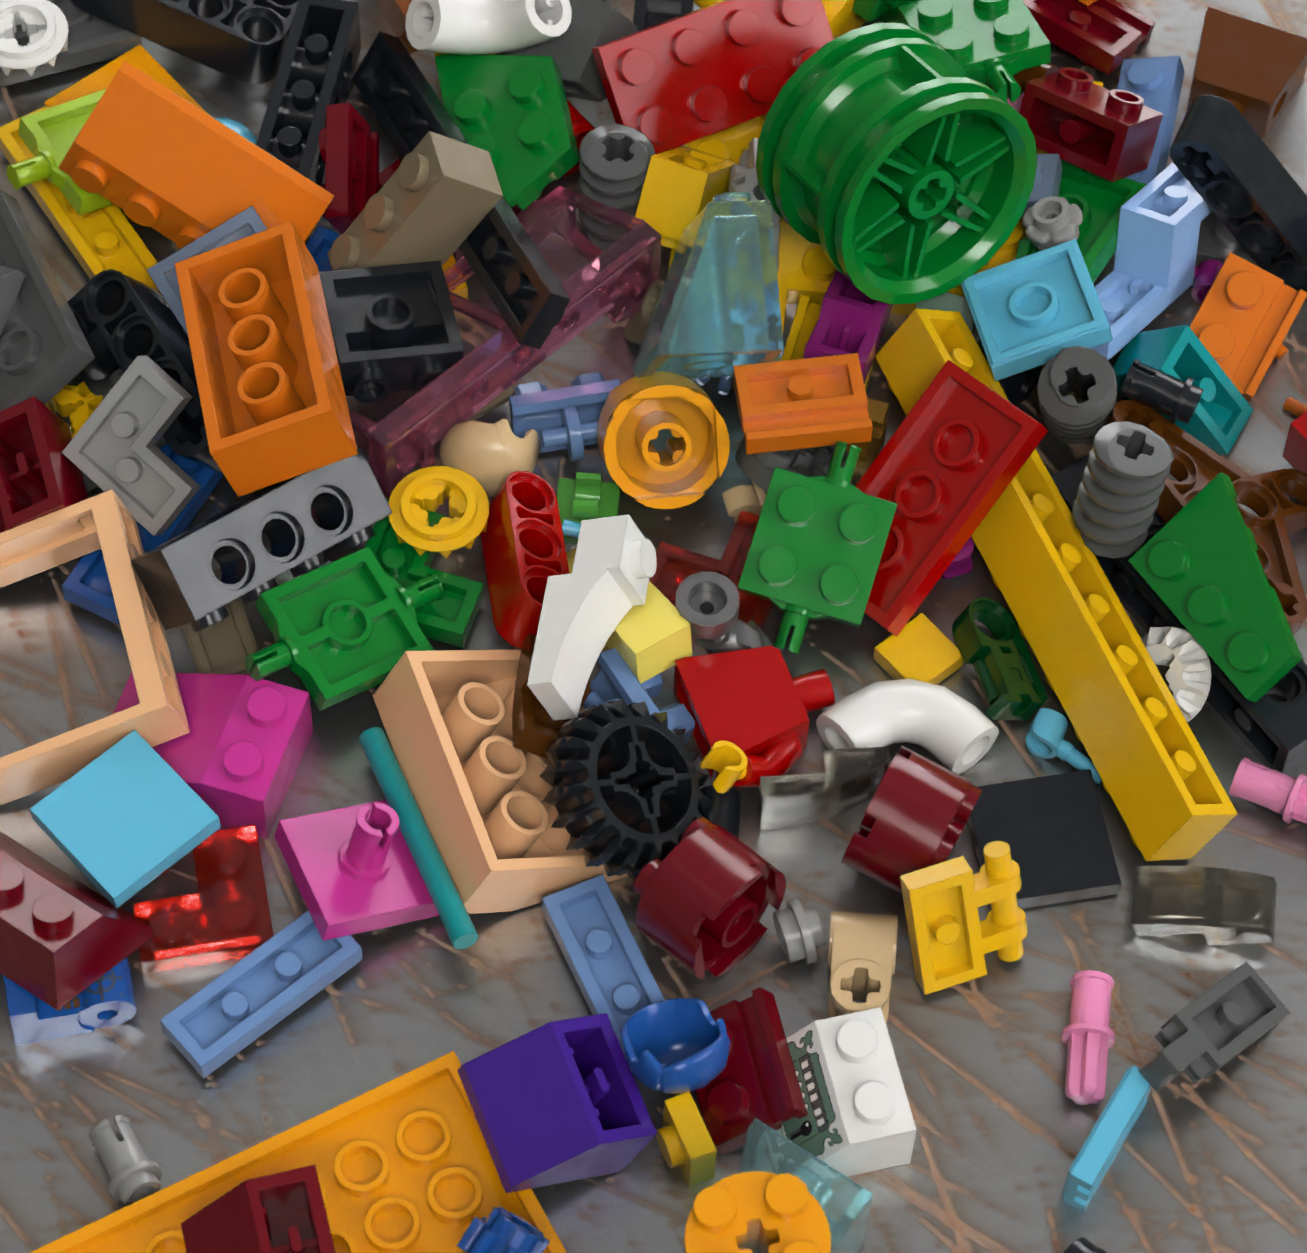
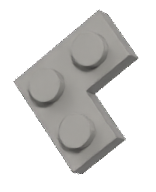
[62,355,201,536]

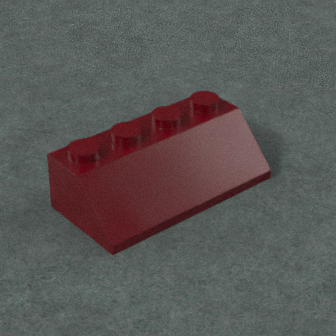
[0,831,152,1011]

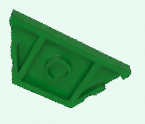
[434,54,580,211]

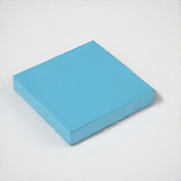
[961,239,1113,381]
[30,729,221,909]

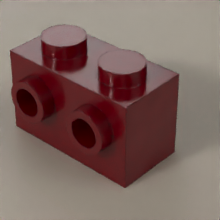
[1019,67,1163,182]

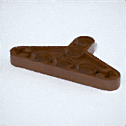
[1103,400,1307,636]

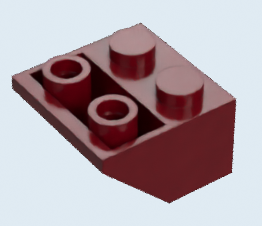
[0,396,88,533]
[181,1165,335,1253]

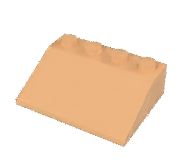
[373,649,628,914]

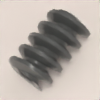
[579,124,655,253]
[1037,346,1117,445]
[1071,421,1174,559]

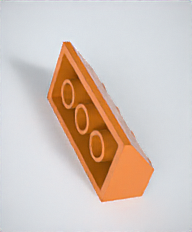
[58,61,334,249]

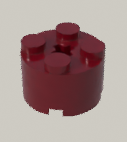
[841,746,983,895]
[633,817,786,979]

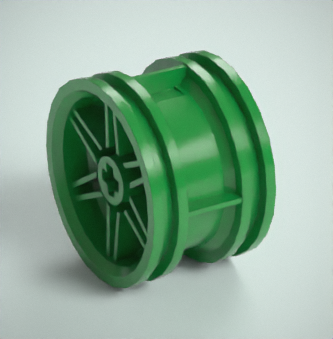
[755,23,1037,305]

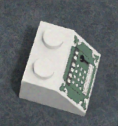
[763,1007,917,1185]

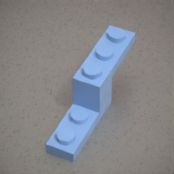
[1091,163,1212,361]

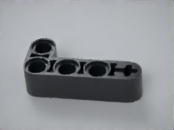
[70,0,299,84]
[1170,95,1307,292]
[68,269,222,472]

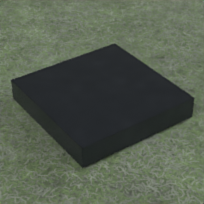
[968,769,1122,911]

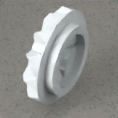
[0,0,69,76]
[1141,627,1211,723]

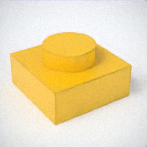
[656,1092,717,1187]

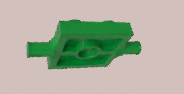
[898,0,1051,103]
[738,441,897,655]
[245,546,444,711]

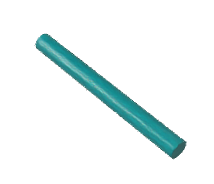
[359,727,478,949]

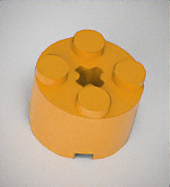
[597,372,730,509]
[683,1171,831,1253]

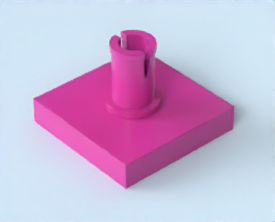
[274,799,439,941]

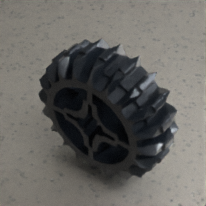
[540,699,713,879]

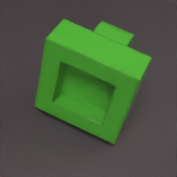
[557,472,621,546]

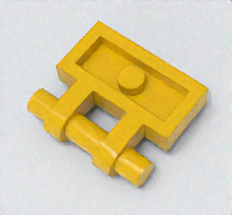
[900,841,1028,995]

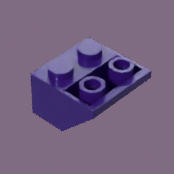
[457,1013,657,1193]

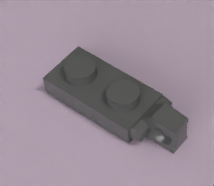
[1139,961,1291,1092]

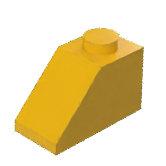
[633,146,739,249]

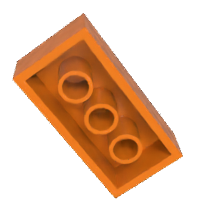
[175,220,358,497]

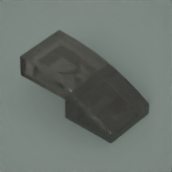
[757,746,890,831]
[1131,865,1277,945]

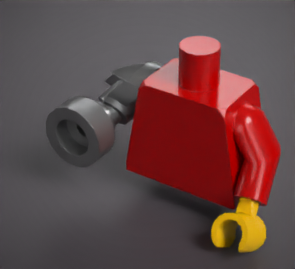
[673,571,835,794]

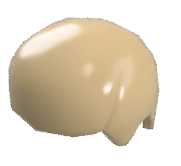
[440,418,541,498]

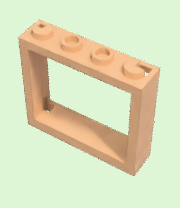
[0,489,190,806]

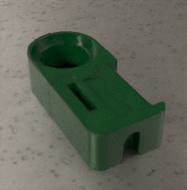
[952,597,1048,721]

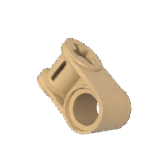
[827,910,898,1025]

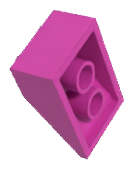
[113,672,313,839]

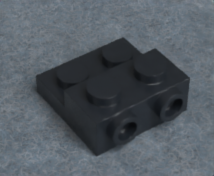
[319,261,464,403]

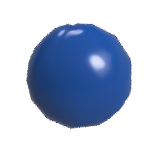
[621,998,730,1094]

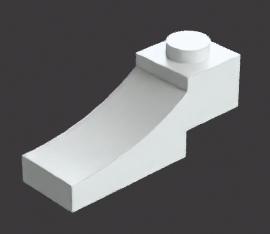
[527,514,657,721]

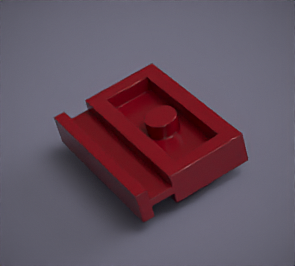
[1023,0,1155,75]
[319,102,380,234]
[696,987,808,1155]

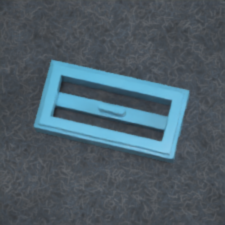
[1062,1065,1151,1212]

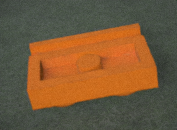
[1189,252,1307,403]
[733,353,873,455]

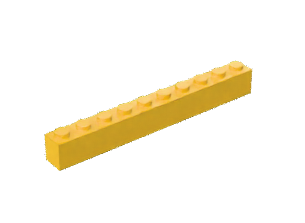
[875,308,1238,861]

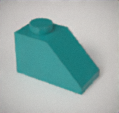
[1112,325,1253,455]

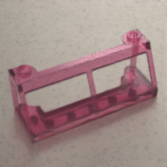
[349,186,661,499]

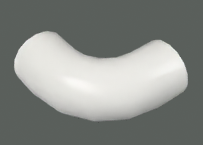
[405,0,572,55]
[816,678,999,775]

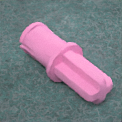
[1229,757,1307,824]
[1061,970,1116,1106]

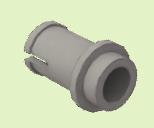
[89,1115,162,1206]

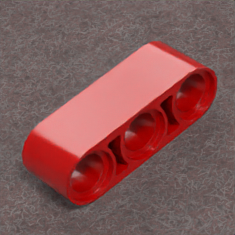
[480,471,570,649]

